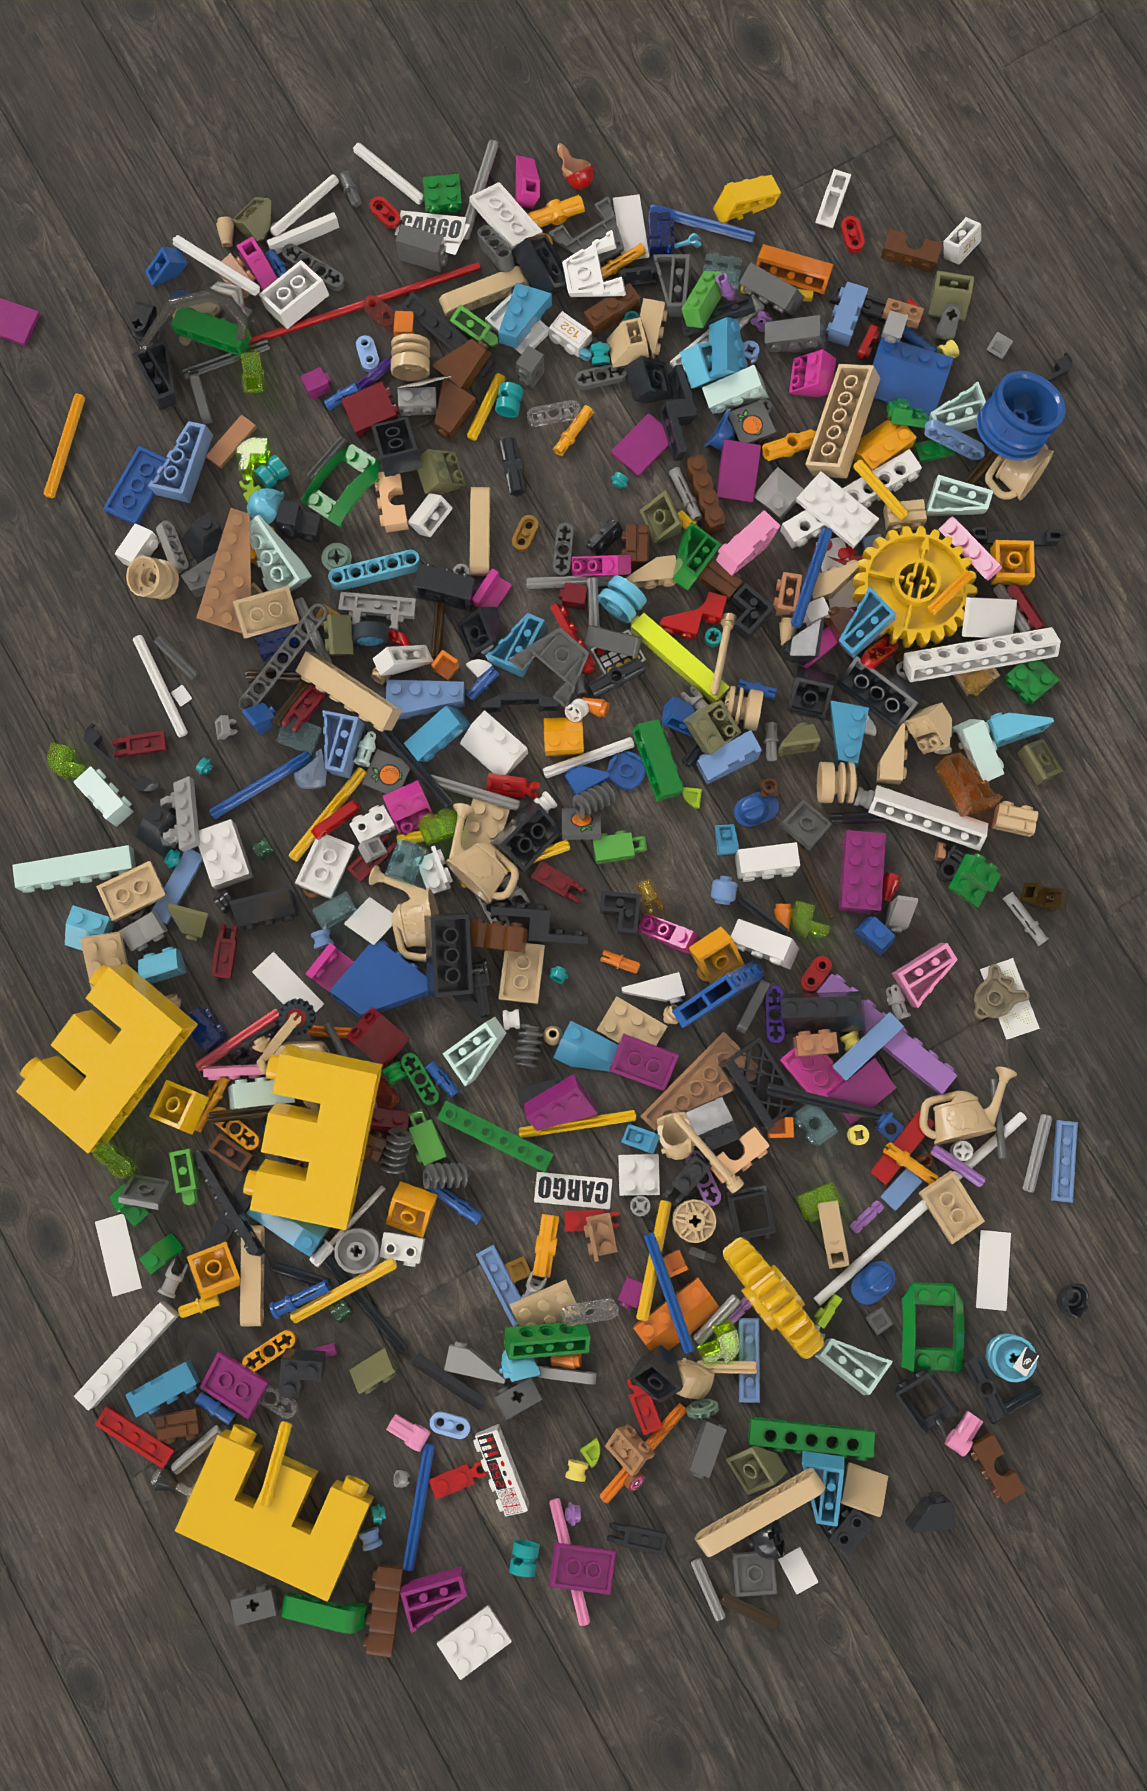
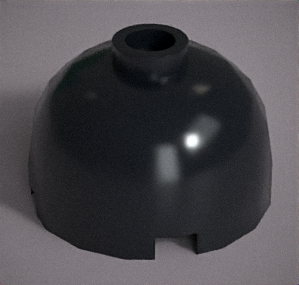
[748,1519,785,1560]

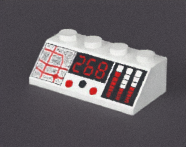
[473,1424,529,1516]

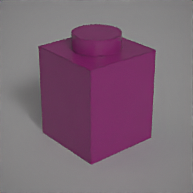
[300,367,332,400]
[617,1276,643,1310]

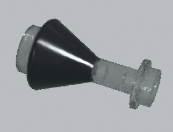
[151,1467,195,1501]

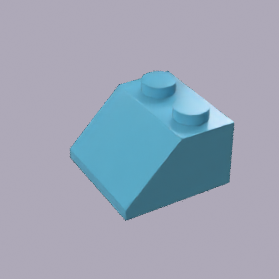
[680,342,718,389]
[65,905,116,951]
[138,947,187,984]

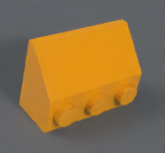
[853,418,917,471]

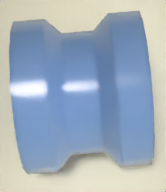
[744,341,759,364]
[311,929,334,950]
[358,1527,383,1551]

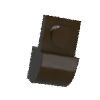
[1020,883,1070,912]

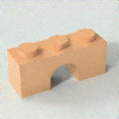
[375,472,409,533]
[708,1127,770,1184]

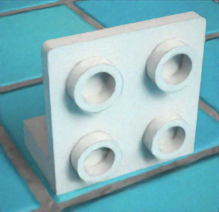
[416,846,453,894]

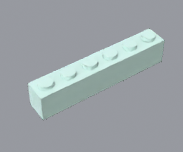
[12,845,136,893]

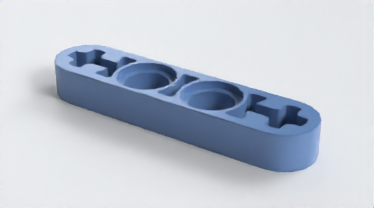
[925,420,985,460]

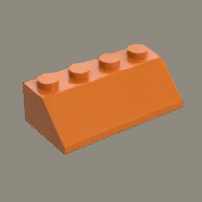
[633,1277,720,1351]

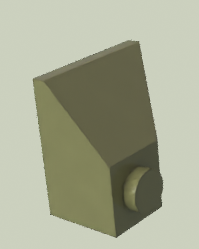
[232,197,271,241]
[777,723,820,757]
[168,903,208,941]
[726,1446,788,1495]

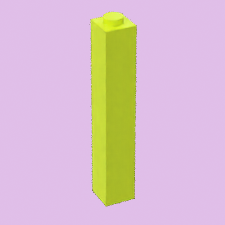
[631,613,730,703]

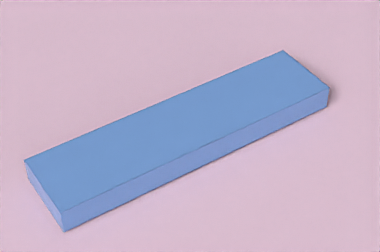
[151,849,203,925]
[832,1012,904,1081]
[1051,1120,1078,1203]
[476,1244,521,1327]
[738,1318,760,1403]

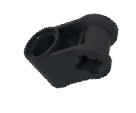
[129,302,157,341]
[937,844,971,882]

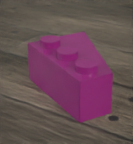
[523,1074,598,1131]
[400,1566,467,1634]

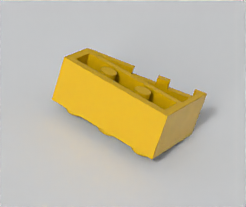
[713,175,781,224]

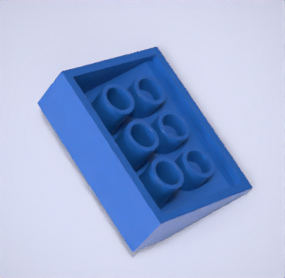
[872,337,954,416]

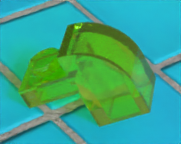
[240,351,265,394]
[235,438,271,480]
[47,743,88,780]
[790,900,830,938]
[697,1320,740,1364]

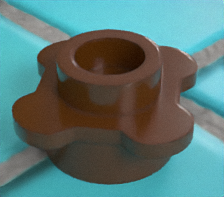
[759,778,779,798]

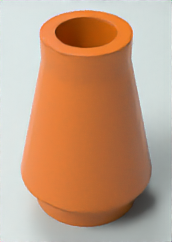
[582,697,610,718]
[774,904,793,931]
[551,1354,582,1370]

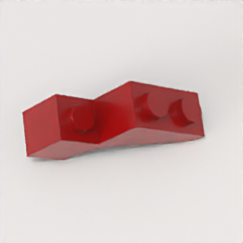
[660,592,727,640]

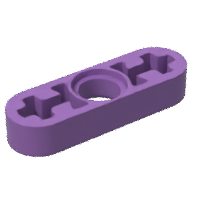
[685,1151,721,1206]

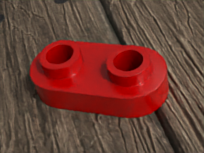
[370,196,401,229]
[841,216,865,253]
[856,324,880,360]
[800,956,832,992]

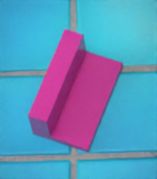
[472,568,512,609]

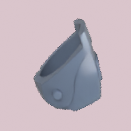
[294,748,327,790]

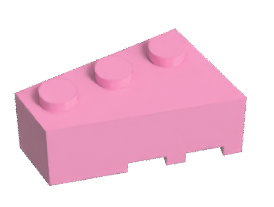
[716,510,780,576]
[891,943,957,1008]

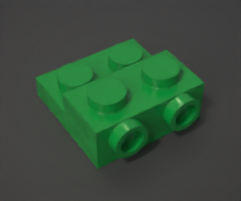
[423,174,463,214]
[886,398,930,428]
[1003,660,1059,706]
[949,854,1001,908]

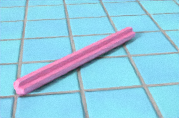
[549,1498,590,1626]

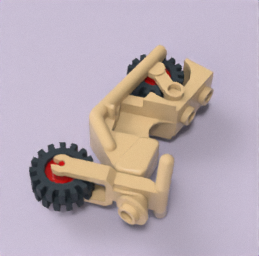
[252,998,331,1111]

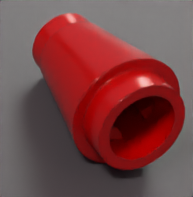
[882,872,901,902]

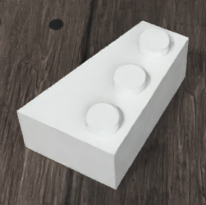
[731,919,799,969]

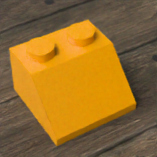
[544,717,584,757]
[689,927,745,985]
[386,1181,438,1238]
[187,1242,240,1301]

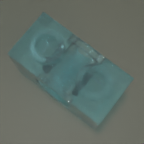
[385,839,427,885]
[312,891,357,929]
[793,1104,839,1146]

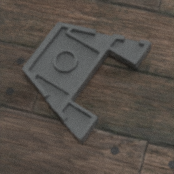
[549,196,624,265]
[508,627,589,709]

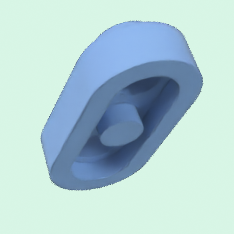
[356,335,380,372]
[430,1411,470,1439]

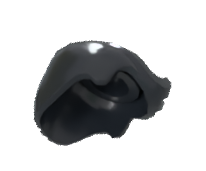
[1056,1284,1089,1318]

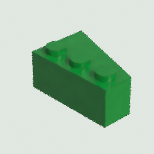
[672,522,722,591]

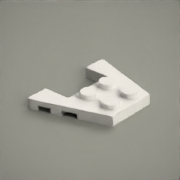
[562,230,626,297]

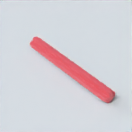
[195,1009,279,1072]

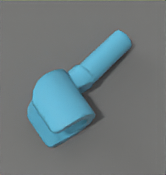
[674,233,701,248]
[579,341,602,361]

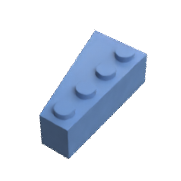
[148,421,213,503]
[386,680,465,720]

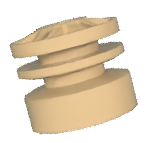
[391,334,430,381]
[126,556,179,600]
[724,686,763,731]
[817,762,857,803]
[672,1199,716,1243]

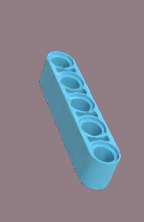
[328,550,421,591]

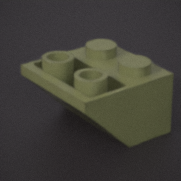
[928,271,974,322]
[417,449,466,495]
[324,615,354,656]
[683,700,741,755]
[349,1346,399,1395]

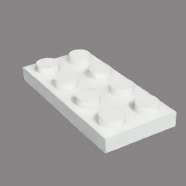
[469,182,543,250]
[796,471,879,549]

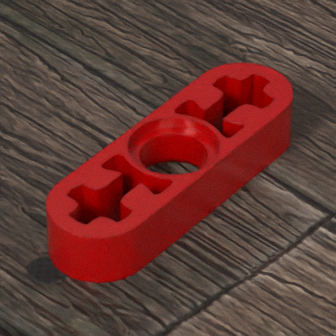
[860,637,898,669]
[311,800,361,840]

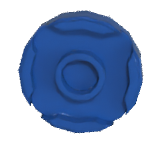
[608,751,646,790]

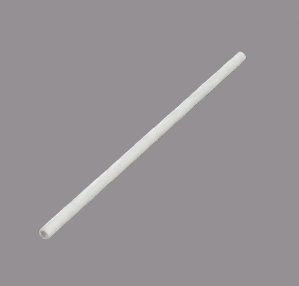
[813,1112,1027,1306]

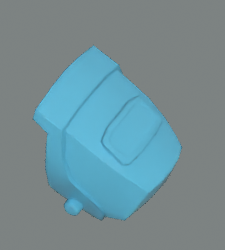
[247,488,284,525]
[499,1350,541,1382]

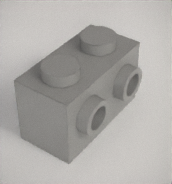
[398,387,437,416]

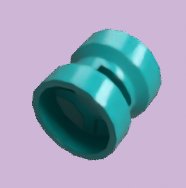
[591,343,610,365]

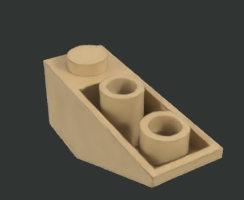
[640,298,668,359]
[625,555,677,589]
[811,560,859,601]
[876,723,908,784]
[818,1200,850,1269]

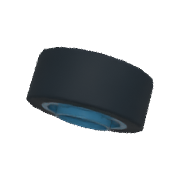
[352,621,388,647]

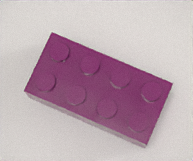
[838,830,886,914]

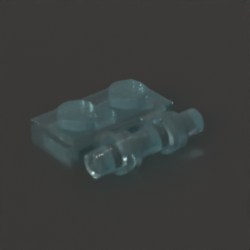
[703,252,742,290]

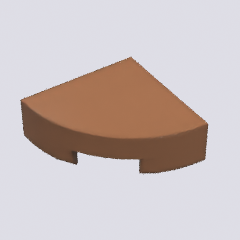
[934,842,946,862]

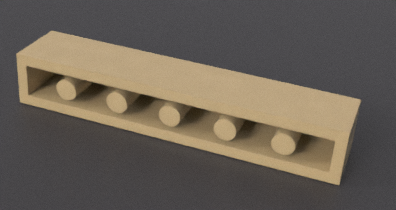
[296,651,402,732]

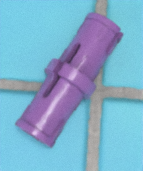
[716,273,738,303]

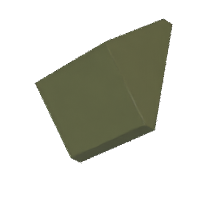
[639,490,682,543]
[1017,739,1063,786]

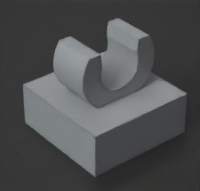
[987,332,1013,359]
[215,715,238,740]

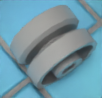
[334,1228,381,1274]

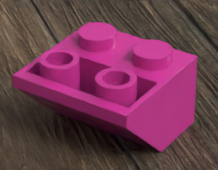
[789,349,836,397]
[383,780,436,835]

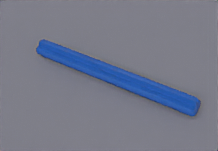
[649,204,755,242]
[791,528,832,628]
[209,751,312,819]
[644,1233,694,1353]
[403,1443,435,1571]

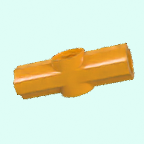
[528,195,585,228]
[762,429,816,461]
[533,1214,559,1278]

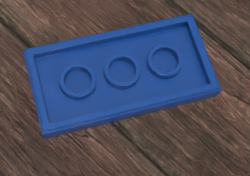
[103,446,167,525]

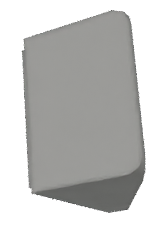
[358,836,387,863]

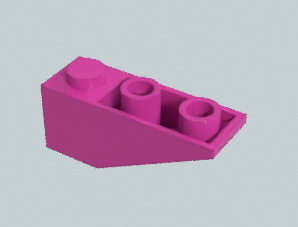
[515,155,540,209]
[237,237,278,291]
[571,555,631,576]
[637,913,702,955]

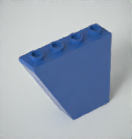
[330,939,428,1020]
[672,961,765,1028]

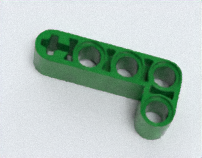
[281,1592,368,1634]

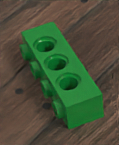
[504,1321,591,1360]

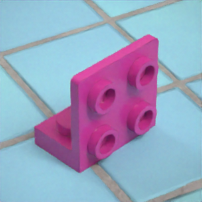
[306,943,354,992]

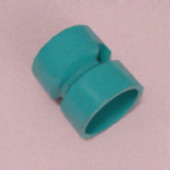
[495,382,524,418]
[254,454,290,489]
[509,1540,540,1577]

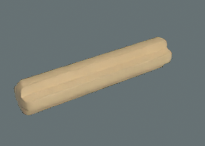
[697,1360,757,1374]

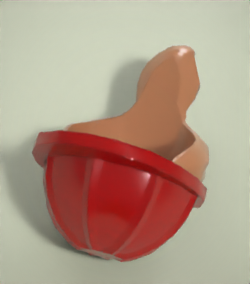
[557,143,595,190]

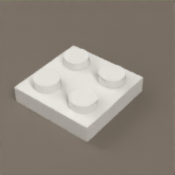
[618,1154,660,1196]

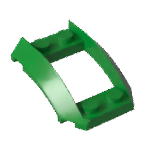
[301,444,381,527]
[901,1282,964,1374]

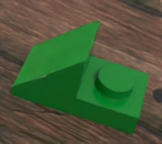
[914,436,955,464]
[109,1183,151,1227]
[139,1233,185,1275]

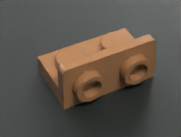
[882,298,924,329]
[584,1213,617,1262]
[605,1425,655,1476]

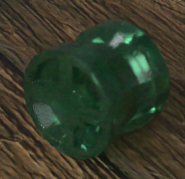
[251,837,275,861]
[329,1298,354,1324]

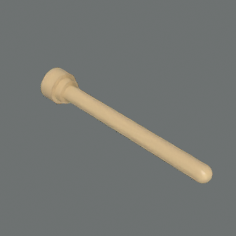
[711,613,737,696]
[673,1114,744,1193]

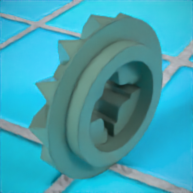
[322,543,352,571]
[686,1399,719,1420]

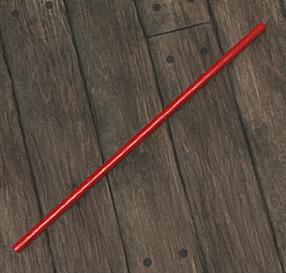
[249,262,481,345]

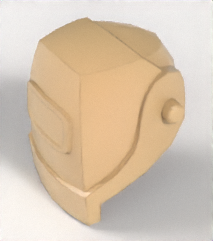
[657,1112,696,1160]
[676,1358,715,1400]

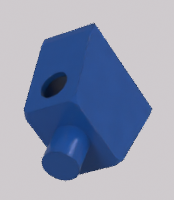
[853,917,895,957]

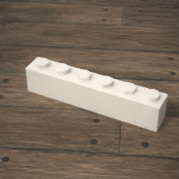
[868,785,988,851]
[74,1301,179,1411]

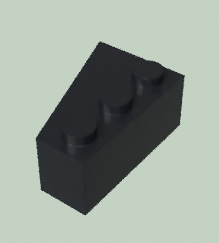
[132,340,177,411]

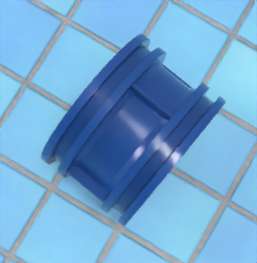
[976,371,1066,461]

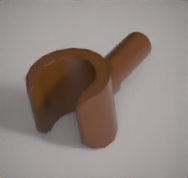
[917,1145,942,1167]

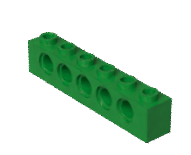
[437,1101,554,1172]
[748,1417,875,1461]

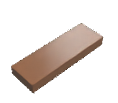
[206,414,257,469]

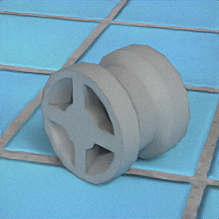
[853,787,874,809]
[630,1196,650,1216]

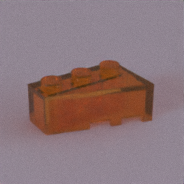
[935,752,1003,817]

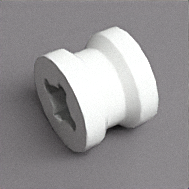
[565,698,589,722]
[533,791,557,813]
[503,1009,520,1030]
[950,1141,973,1161]

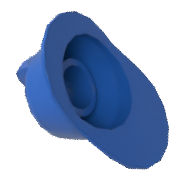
[704,408,735,452]
[734,791,779,827]
[851,1261,896,1305]

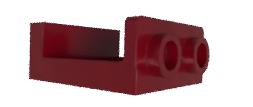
[341,381,400,439]
[346,1007,410,1069]

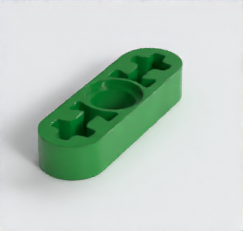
[401,1053,440,1105]

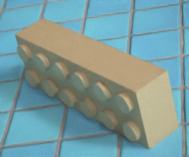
[805,364,880,479]

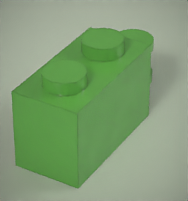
[450,305,498,347]
[593,830,647,864]
[409,1109,448,1166]
[169,1149,201,1205]

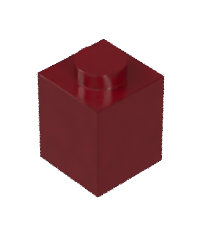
[559,582,587,610]

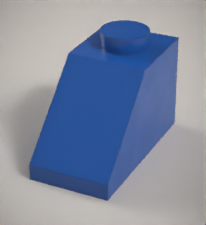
[145,247,188,286]
[661,696,695,738]
[242,703,276,736]
[565,766,610,795]

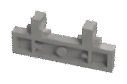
[338,592,417,631]
[160,776,200,852]

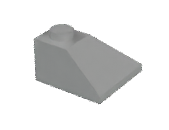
[754,467,804,520]

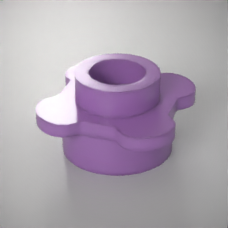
[751,310,773,332]
[565,1502,581,1526]

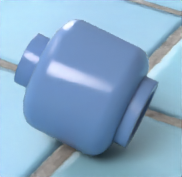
[711,876,738,905]

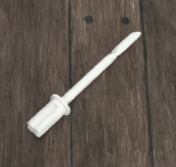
[310,1185,386,1267]

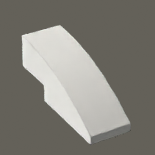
[815,169,851,229]

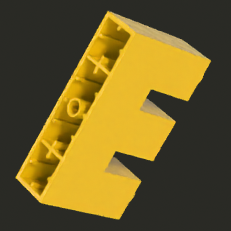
[16,964,198,1153]
[243,1044,383,1230]
[175,1424,374,1601]

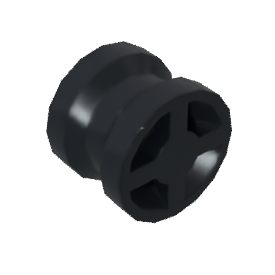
[213,889,234,914]

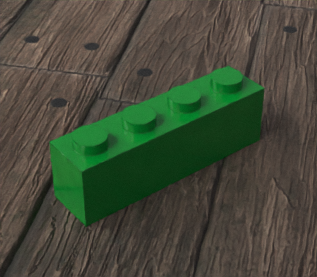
[171,306,252,357]
[632,719,684,802]

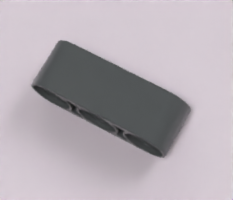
[477,226,515,272]
[584,625,643,657]

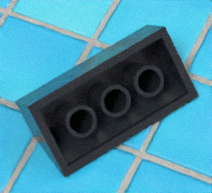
[836,649,925,730]
[781,991,866,1033]

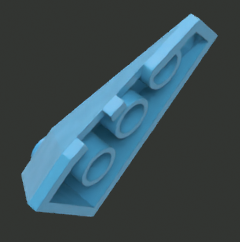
[553,1021,618,1072]
[246,1207,331,1257]

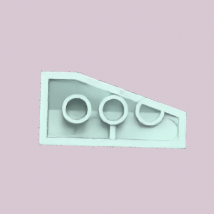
[250,515,312,592]

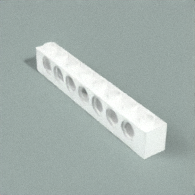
[780,449,922,549]
[903,627,1061,682]

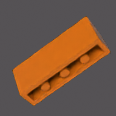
[756,244,833,294]

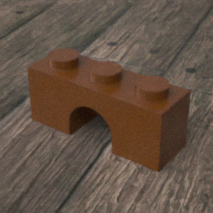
[880,228,943,272]
[969,1432,1026,1503]

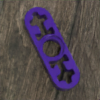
[765,986,785,1044]

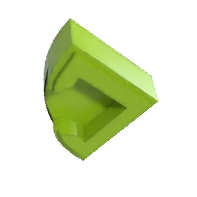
[682,787,702,809]
[580,1437,600,1468]

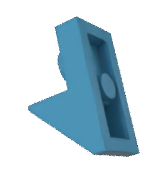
[715,824,739,855]
[621,1124,660,1154]

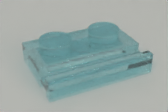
[276,718,323,755]

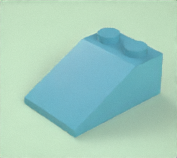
[986,712,1054,748]

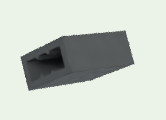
[395,224,448,273]
[687,1418,727,1479]

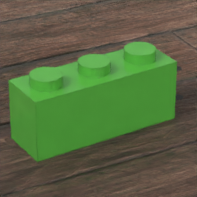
[682,271,722,328]

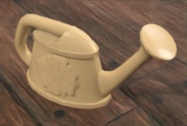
[985,424,1054,500]
[445,803,519,904]
[369,865,440,962]
[919,1066,1017,1145]

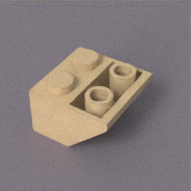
[607,317,649,368]
[904,703,952,754]

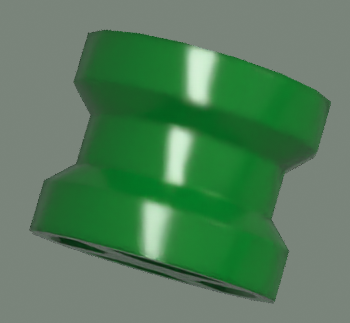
[382,1062,407,1085]

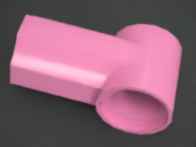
[945,1411,983,1457]
[386,1413,430,1452]

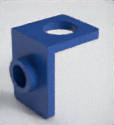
[874,1112,904,1142]

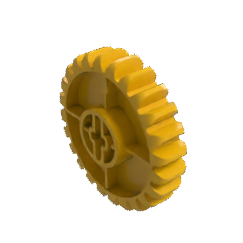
[852,526,977,648]
[723,1237,824,1359]

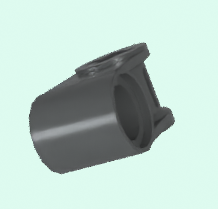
[934,303,960,341]

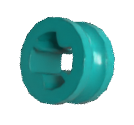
[704,628,722,647]

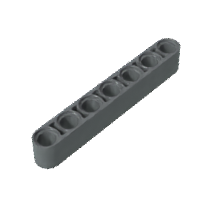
[238,603,328,711]

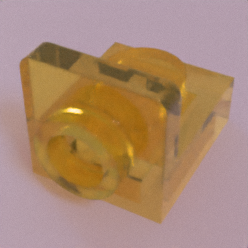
[963,670,994,697]

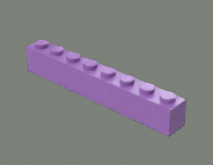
[816,974,957,1095]

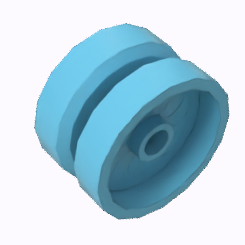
[598,575,647,623]
[985,1333,1037,1382]

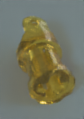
[635,879,664,915]

